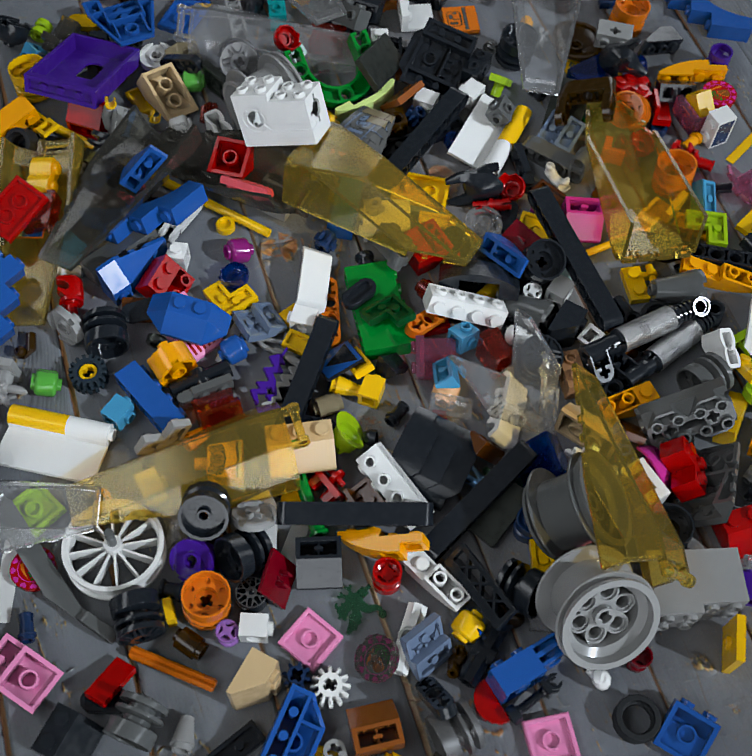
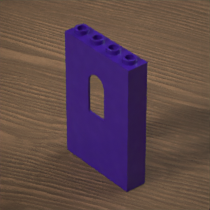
[24,33,140,109]

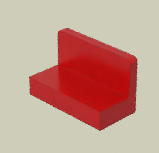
[650,88,672,127]

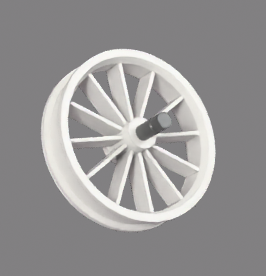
[61,499,167,601]

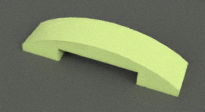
[335,78,395,123]

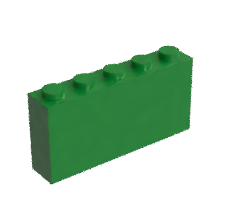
[344,260,415,360]

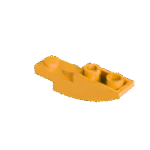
[655,59,728,86]
[679,253,752,293]
[337,526,430,561]

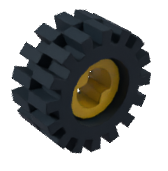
[68,354,109,395]

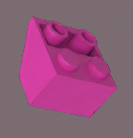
[561,196,605,243]

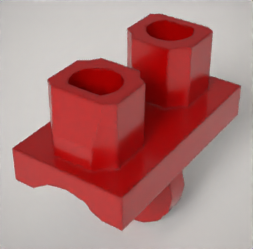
[308,469,346,502]

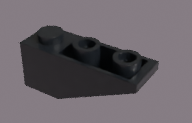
[637,26,683,56]

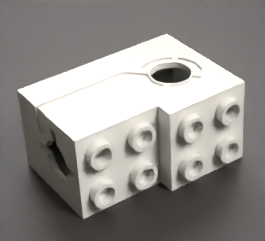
[230,75,331,147]

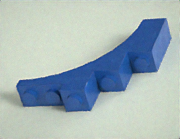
[665,0,752,43]
[78,180,208,244]
[0,251,25,346]

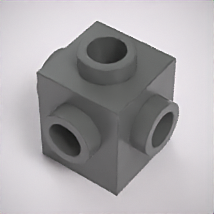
[485,95,516,128]

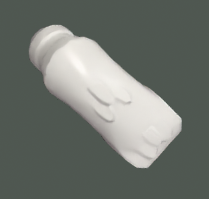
[544,162,571,193]

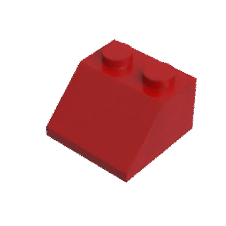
[711,504,752,561]

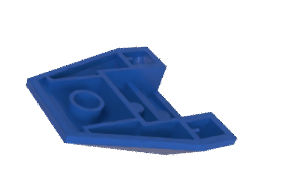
[82,0,155,47]

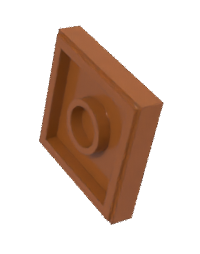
[380,80,425,112]

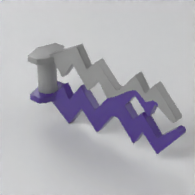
[250,347,300,407]

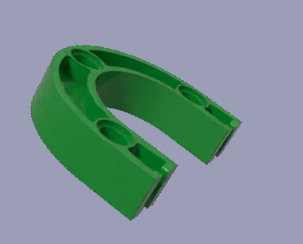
[283,29,372,110]

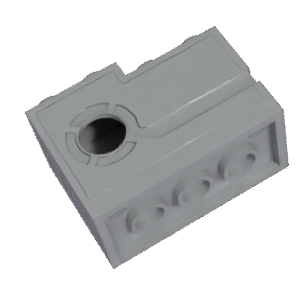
[636,547,750,631]

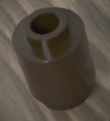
[172,627,209,661]

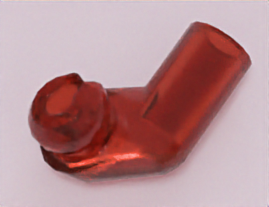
[199,101,218,124]

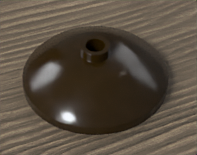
[551,21,602,61]

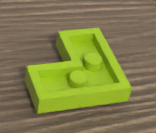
[687,209,728,248]

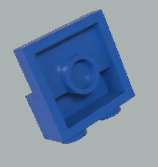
[652,697,721,756]

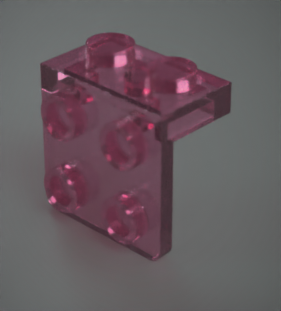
[671,95,706,136]
[726,164,752,206]
[411,335,456,380]

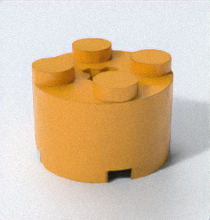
[147,341,198,388]

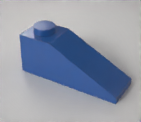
[119,144,168,194]
[478,232,529,278]

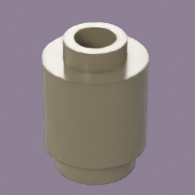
[311,393,344,418]

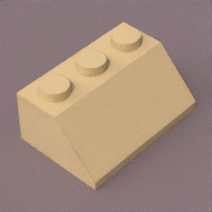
[554,402,624,463]
[265,419,337,478]
[226,647,283,711]

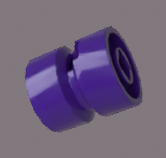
[706,43,733,68]

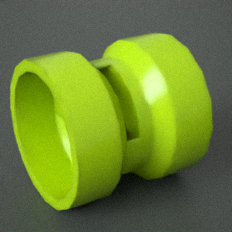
[30,18,53,43]

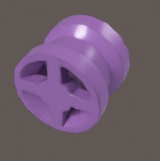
[215,619,239,647]

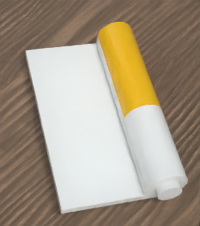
[447,93,532,176]
[0,404,117,485]

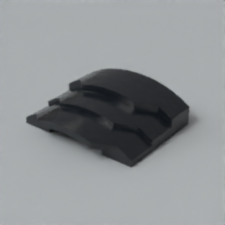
[399,17,478,100]
[438,249,520,301]
[391,406,478,511]

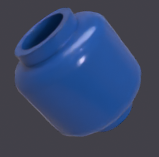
[217,334,250,365]

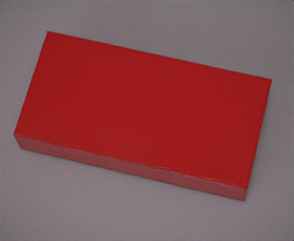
[85,657,136,708]

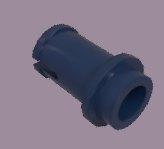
[17,612,37,644]

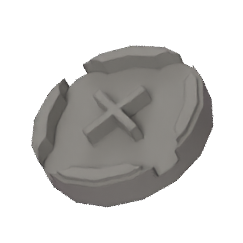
[231,500,277,532]

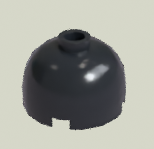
[0,15,32,47]

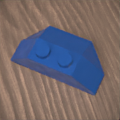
[147,291,232,346]
[259,683,326,756]

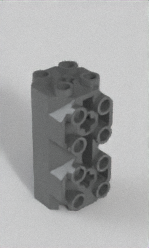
[634,377,738,450]

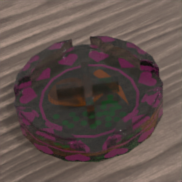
[354,634,400,683]

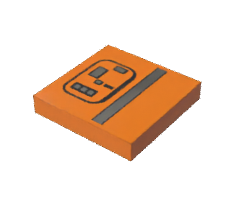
[441,5,480,35]

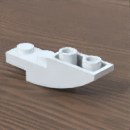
[399,551,471,613]

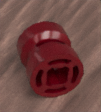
[625,646,653,673]

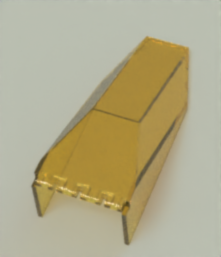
[585,100,708,264]
[282,121,483,267]

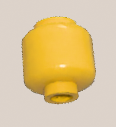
[451,609,486,645]

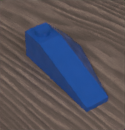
[95,236,168,306]

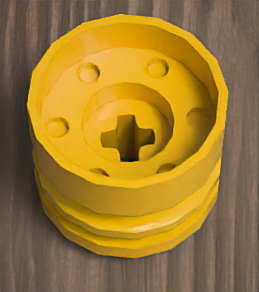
[7,54,49,103]

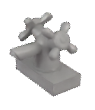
[0,357,28,408]

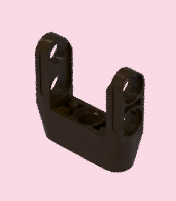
[554,76,617,127]

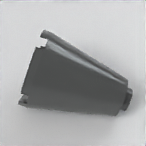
[647,269,707,308]
[504,295,561,335]

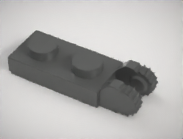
[176,373,235,411]

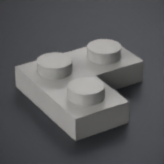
[134,418,192,455]

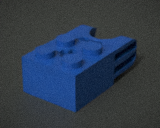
[486,632,564,706]

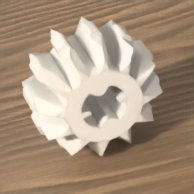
[310,666,351,709]

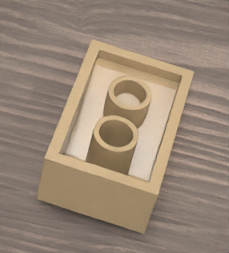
[136,62,199,122]

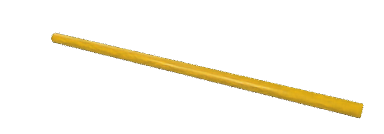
[54,125,272,238]

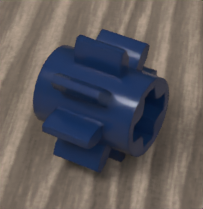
[405,105,426,127]
[313,230,338,253]
[282,661,312,689]

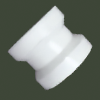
[522,283,543,299]

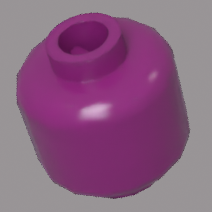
[223,237,254,264]

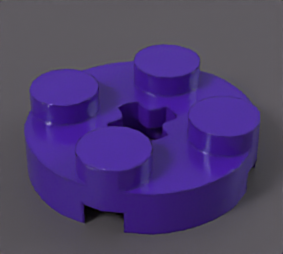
[169,537,216,582]

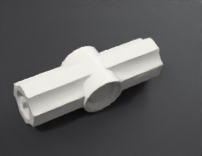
[388,602,428,677]

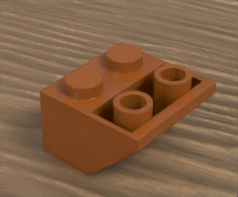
[345,699,405,756]

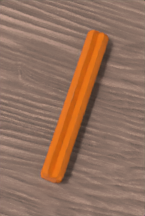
[128,645,217,692]

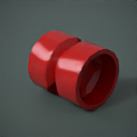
[372,557,403,596]

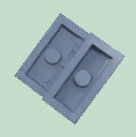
[537,109,586,153]
[231,302,287,343]
[400,612,453,682]

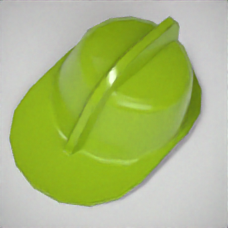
[333,411,363,455]

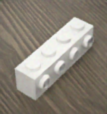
[422,283,508,329]
[356,442,435,531]

